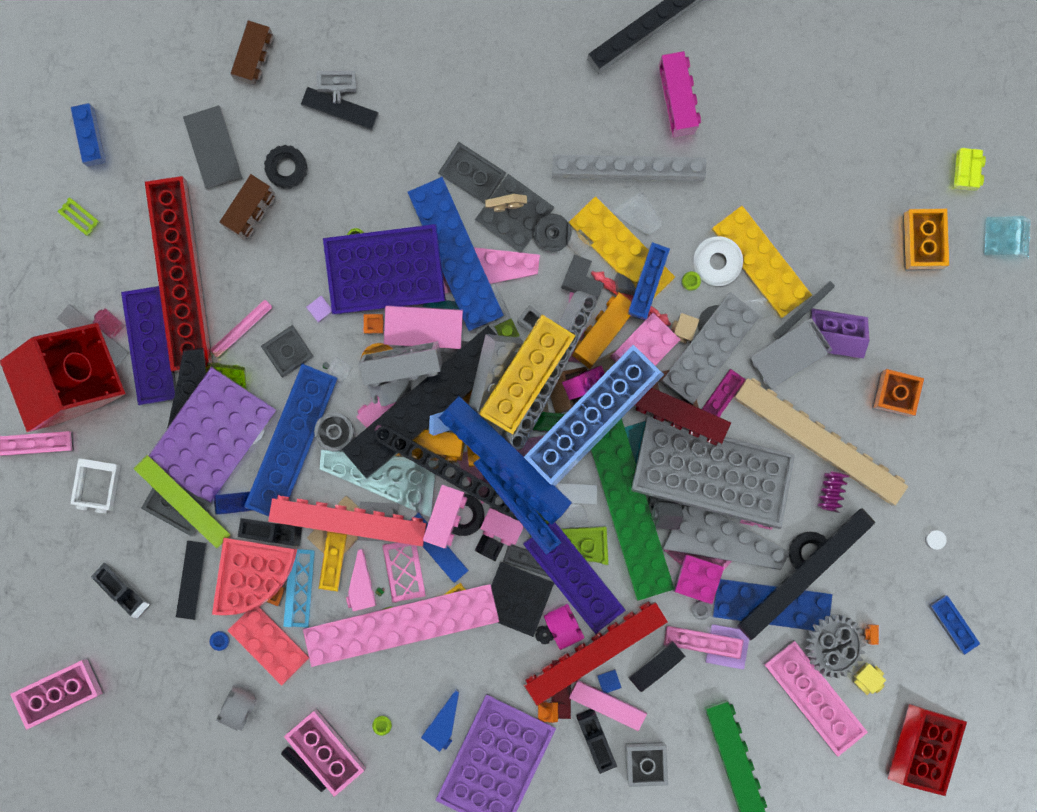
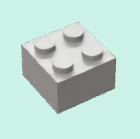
[626,743,668,787]

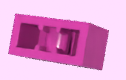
[562,365,605,400]

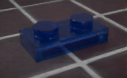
[213,491,253,515]

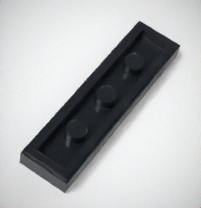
[301,87,379,131]
[176,540,207,620]

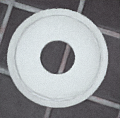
[693,236,743,286]

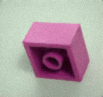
[673,555,724,604]

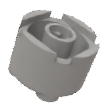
[314,412,355,452]
[216,685,257,731]

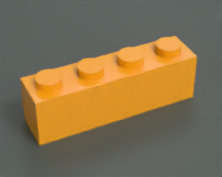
[572,293,631,369]
[395,430,465,463]

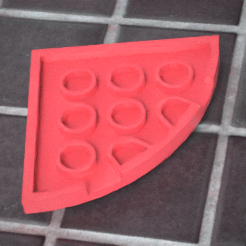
[212,538,297,615]

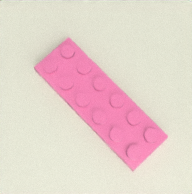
[764,640,868,757]

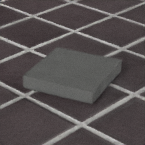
[261,325,314,378]

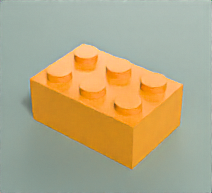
[904,209,949,270]

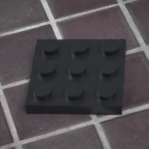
[491,562,554,637]

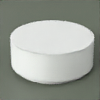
[926,530,946,550]

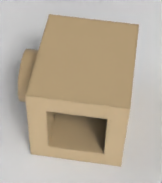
[671,313,700,344]

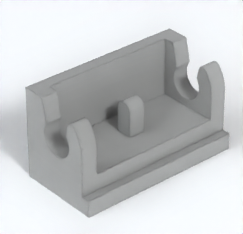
[368,378,411,406]

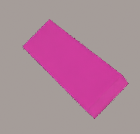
[702,369,746,417]

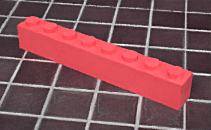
[268,495,427,546]

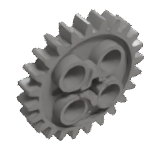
[805,614,866,678]

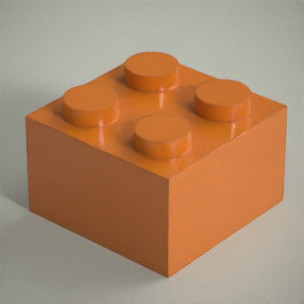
[873,369,924,417]

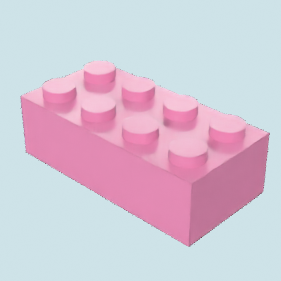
[10,659,103,730]
[284,709,366,797]

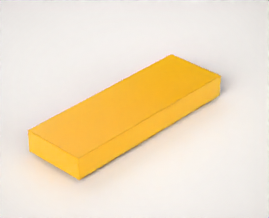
[318,531,347,592]

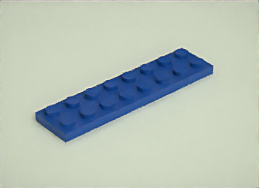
[408,177,504,332]
[244,364,338,516]

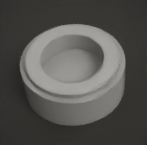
[692,600,711,620]

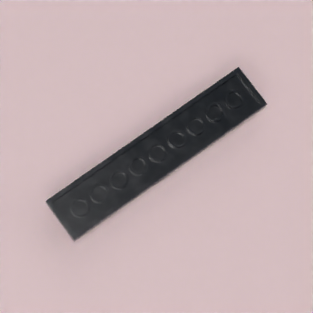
[341,325,497,479]

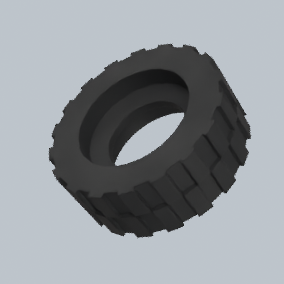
[264,145,308,189]
[452,494,484,536]
[789,532,827,569]

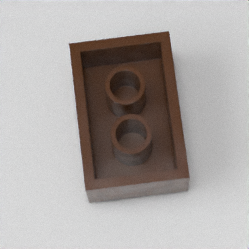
[219,174,275,240]

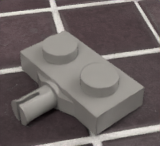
[317,71,356,104]

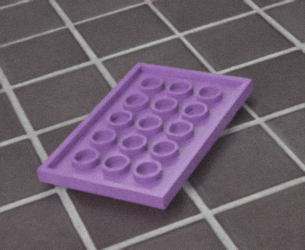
[148,366,276,502]
[435,694,556,812]

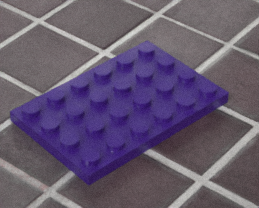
[323,224,446,314]

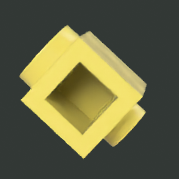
[853,663,886,695]

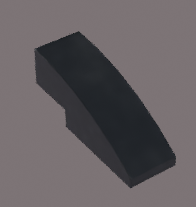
[238,518,302,546]
[91,563,150,619]
[628,641,686,692]
[576,709,617,774]

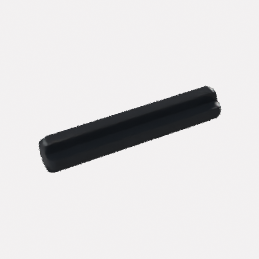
[281,746,326,792]

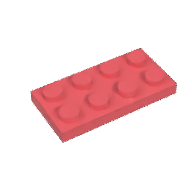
[227,606,309,686]

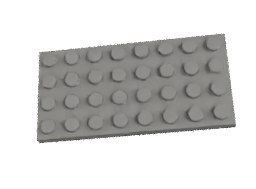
[631,417,795,529]

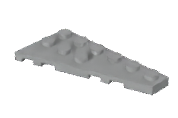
[662,505,790,570]

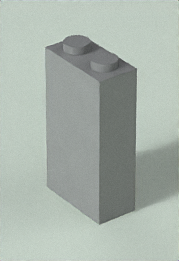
[751,318,832,389]

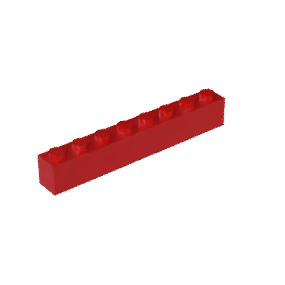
[523,601,668,706]

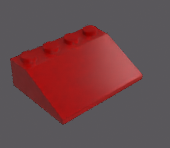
[888,704,967,796]

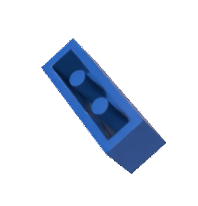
[71,103,106,167]

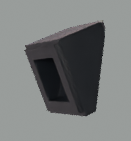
[475,534,504,561]

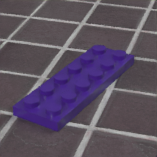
[121,286,176,406]
[523,522,626,634]

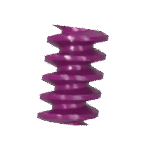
[818,471,849,513]

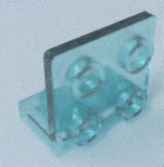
[985,216,1031,258]

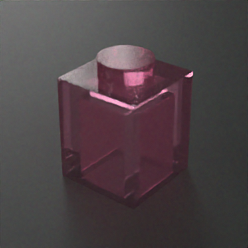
[92,308,126,339]

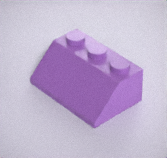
[810,308,870,359]

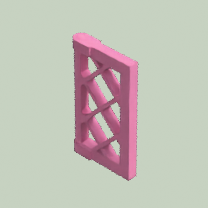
[382,543,426,603]

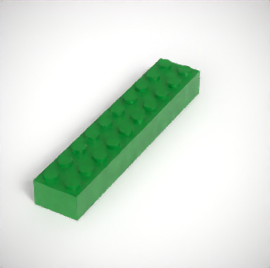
[590,418,675,601]

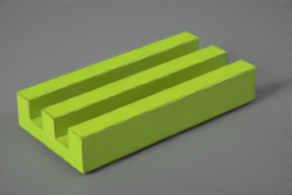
[57,197,100,236]

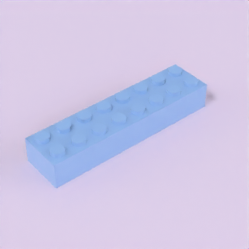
[524,345,664,486]

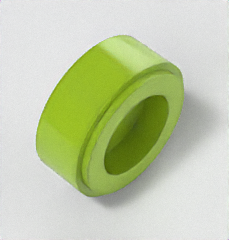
[681,271,701,291]

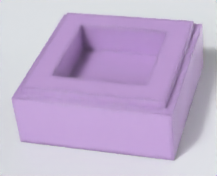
[306,296,332,323]

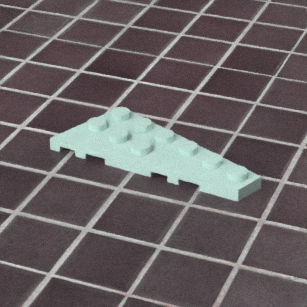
[320,450,436,517]

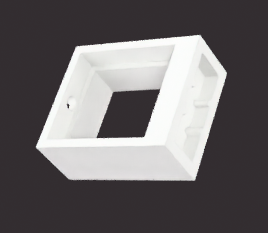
[70,458,121,514]

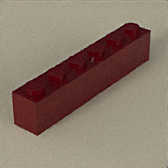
[634,388,732,446]

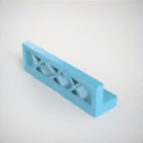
[283,549,315,628]

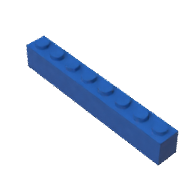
[439,396,572,525]

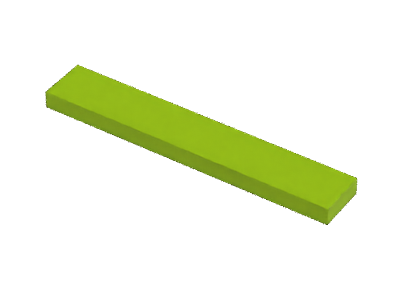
[133,455,230,548]

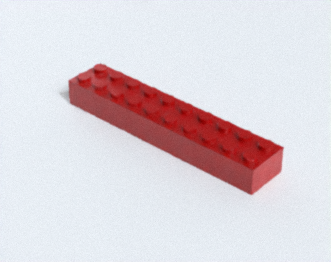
[145,176,213,373]

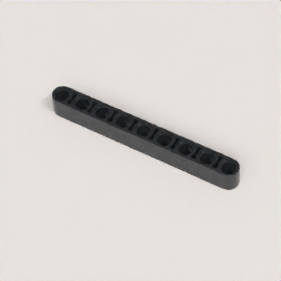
[373,424,518,520]
[737,508,876,641]

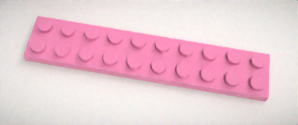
[303,584,500,667]

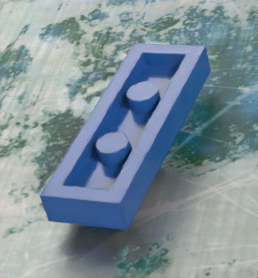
[930,595,980,655]

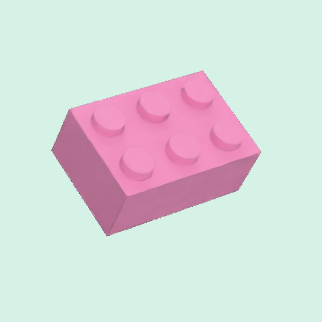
[610,313,681,366]
[422,485,467,548]

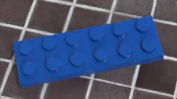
[712,579,833,631]

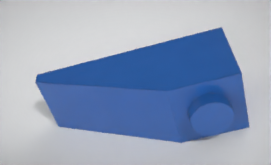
[421,689,459,752]

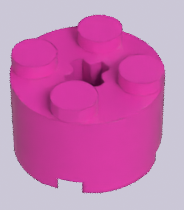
[544,604,585,650]

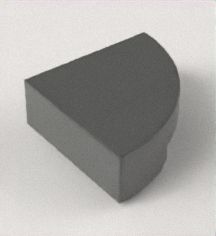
[615,273,635,295]

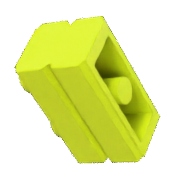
[954,148,986,191]

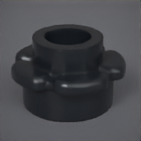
[535,625,554,644]

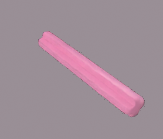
[210,300,272,357]

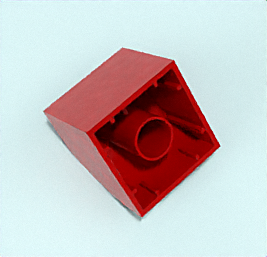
[0,323,125,432]

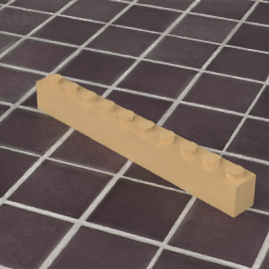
[733,378,908,506]

